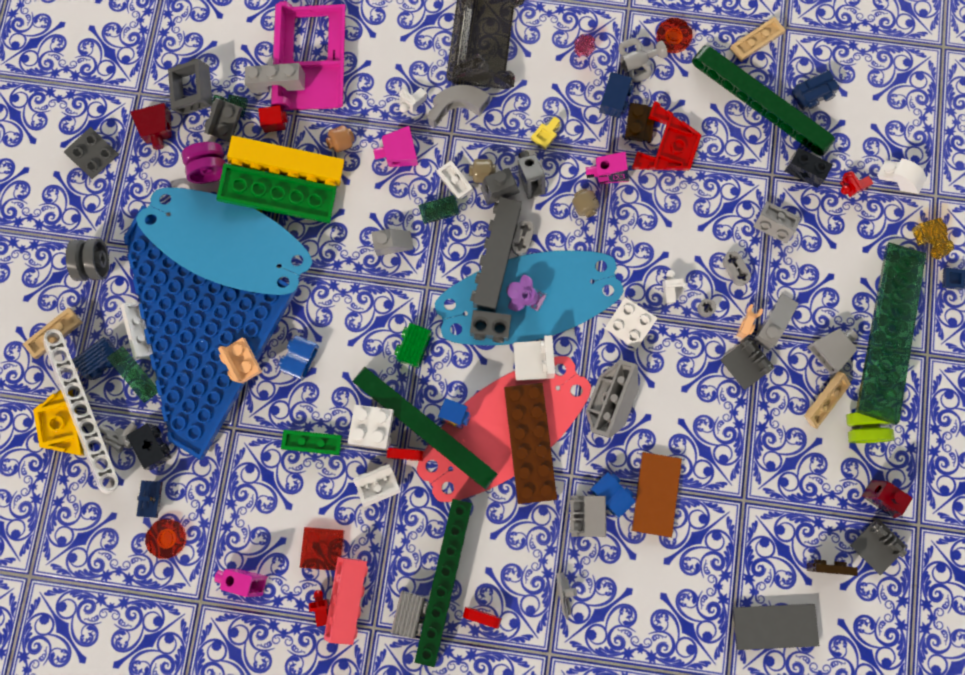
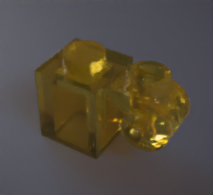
[912,218,954,259]

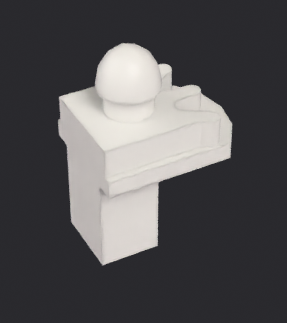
[399,87,427,113]
[662,270,688,304]

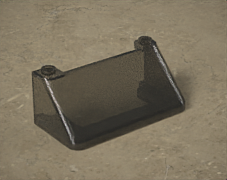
[446,0,525,89]

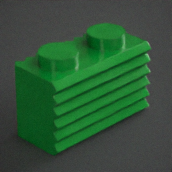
[394,323,432,369]

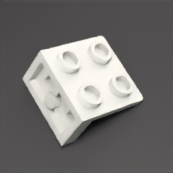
[513,335,555,381]

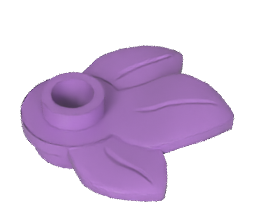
[507,275,538,311]

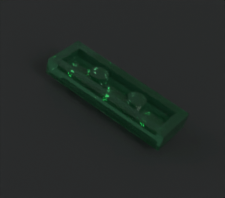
[106,346,158,403]

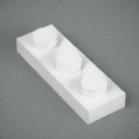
[120,302,153,359]

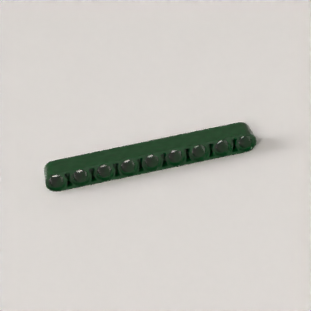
[692,45,835,156]
[352,367,498,490]

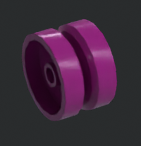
[181,142,226,184]

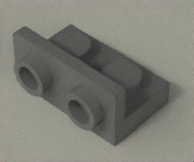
[204,98,243,142]

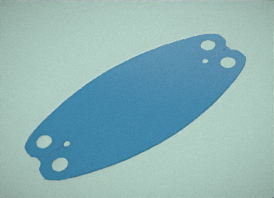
[136,188,313,295]
[435,251,624,345]

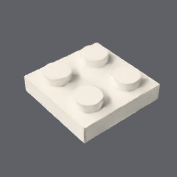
[348,404,394,450]

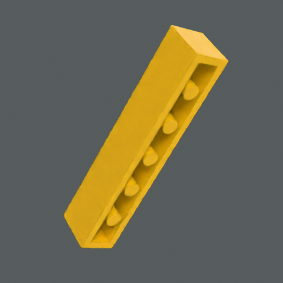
[227,135,344,186]

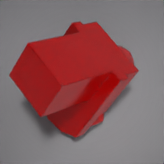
[840,171,874,197]
[308,590,330,627]

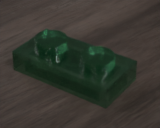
[418,195,459,224]

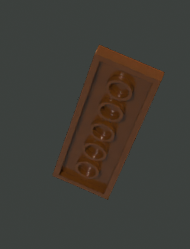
[504,383,557,504]

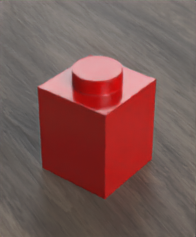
[258,105,288,133]

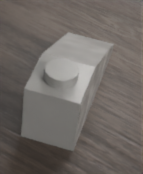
[752,293,799,350]

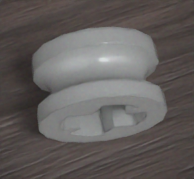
[697,299,716,317]

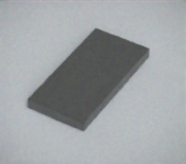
[732,604,820,650]

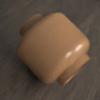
[326,125,355,153]

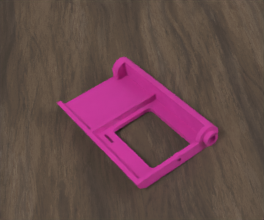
[271,1,346,110]

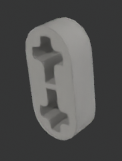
[512,220,534,256]
[722,251,751,286]

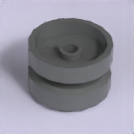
[66,238,109,281]

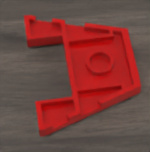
[631,101,701,171]

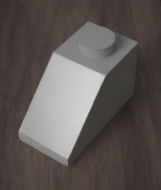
[371,229,414,256]

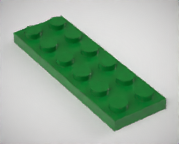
[216,163,337,224]

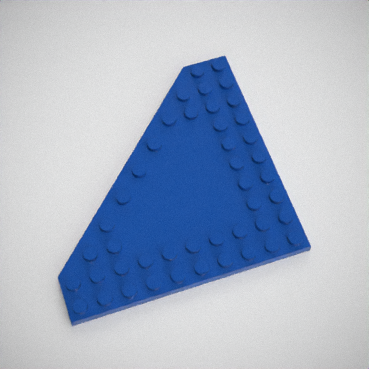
[124,205,297,460]

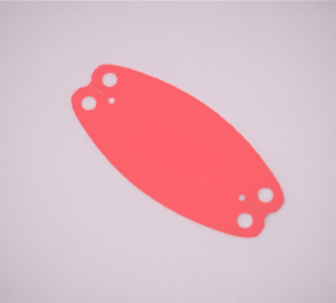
[417,356,591,502]

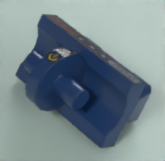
[136,480,163,518]

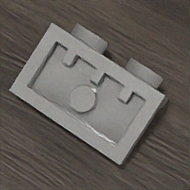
[753,201,801,243]

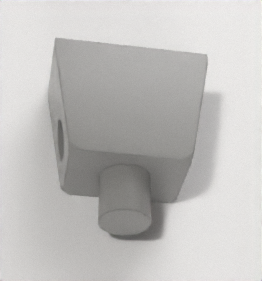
[807,329,858,375]

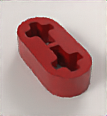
[386,448,424,461]
[462,607,502,629]

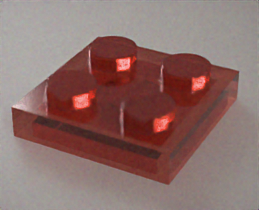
[300,527,345,571]

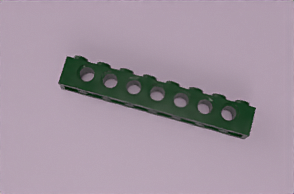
[414,499,473,667]

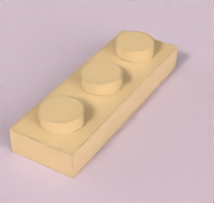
[730,17,785,62]
[23,307,83,359]
[804,371,851,429]

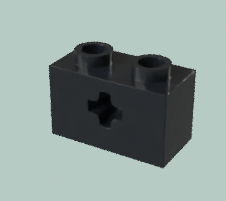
[784,148,833,188]
[126,423,171,470]

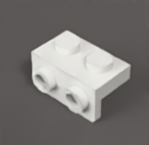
[353,464,401,507]

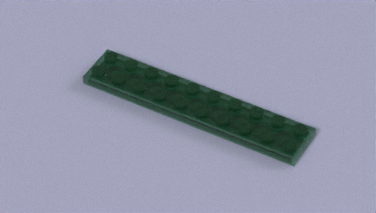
[856,242,926,425]

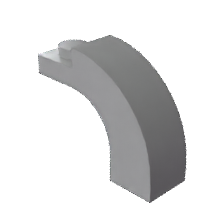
[428,85,490,129]

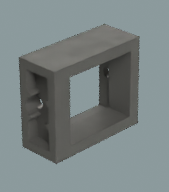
[168,59,212,116]

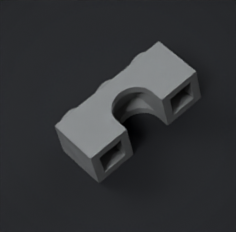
[245,63,305,93]

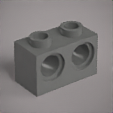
[470,310,511,343]

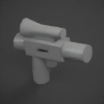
[99,422,137,453]

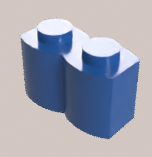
[279,335,319,381]
[589,472,636,518]

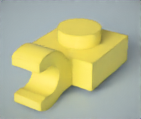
[531,117,560,150]

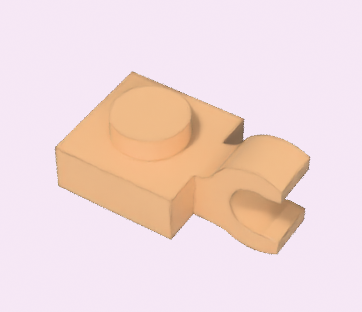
[736,304,763,339]

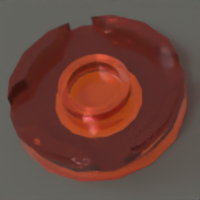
[656,18,693,53]
[145,519,187,559]

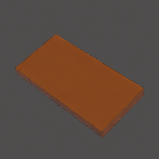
[631,452,682,538]

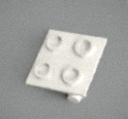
[604,297,657,349]

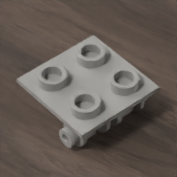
[569,496,606,537]

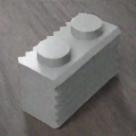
[391,590,428,638]

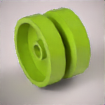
[846,411,895,443]

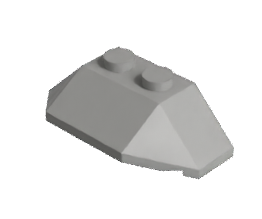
[586,360,639,438]

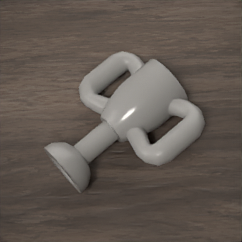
[618,38,668,82]

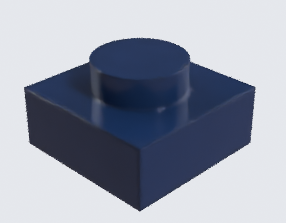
[942,268,965,290]

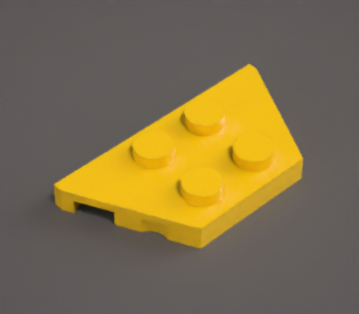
[33,390,84,456]

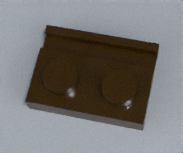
[624,103,654,143]
[807,559,858,576]

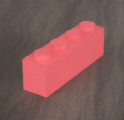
[324,557,368,645]

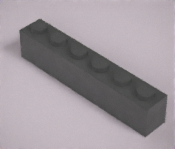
[470,197,522,313]

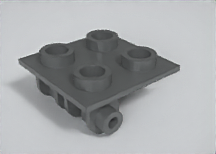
[64,127,119,179]
[720,337,775,390]
[850,518,907,575]

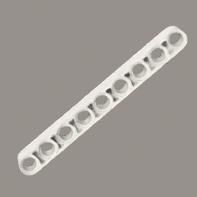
[43,329,118,494]

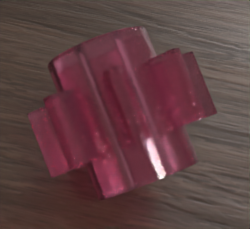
[574,34,596,57]

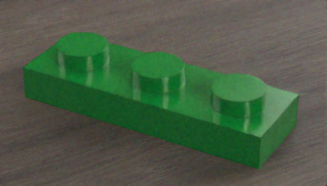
[281,430,343,456]

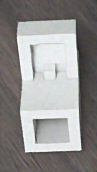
[877,158,927,194]

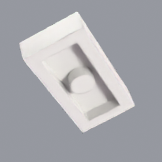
[436,160,473,201]

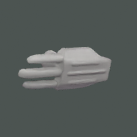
[556,572,577,620]

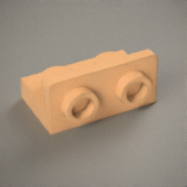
[218,337,262,384]

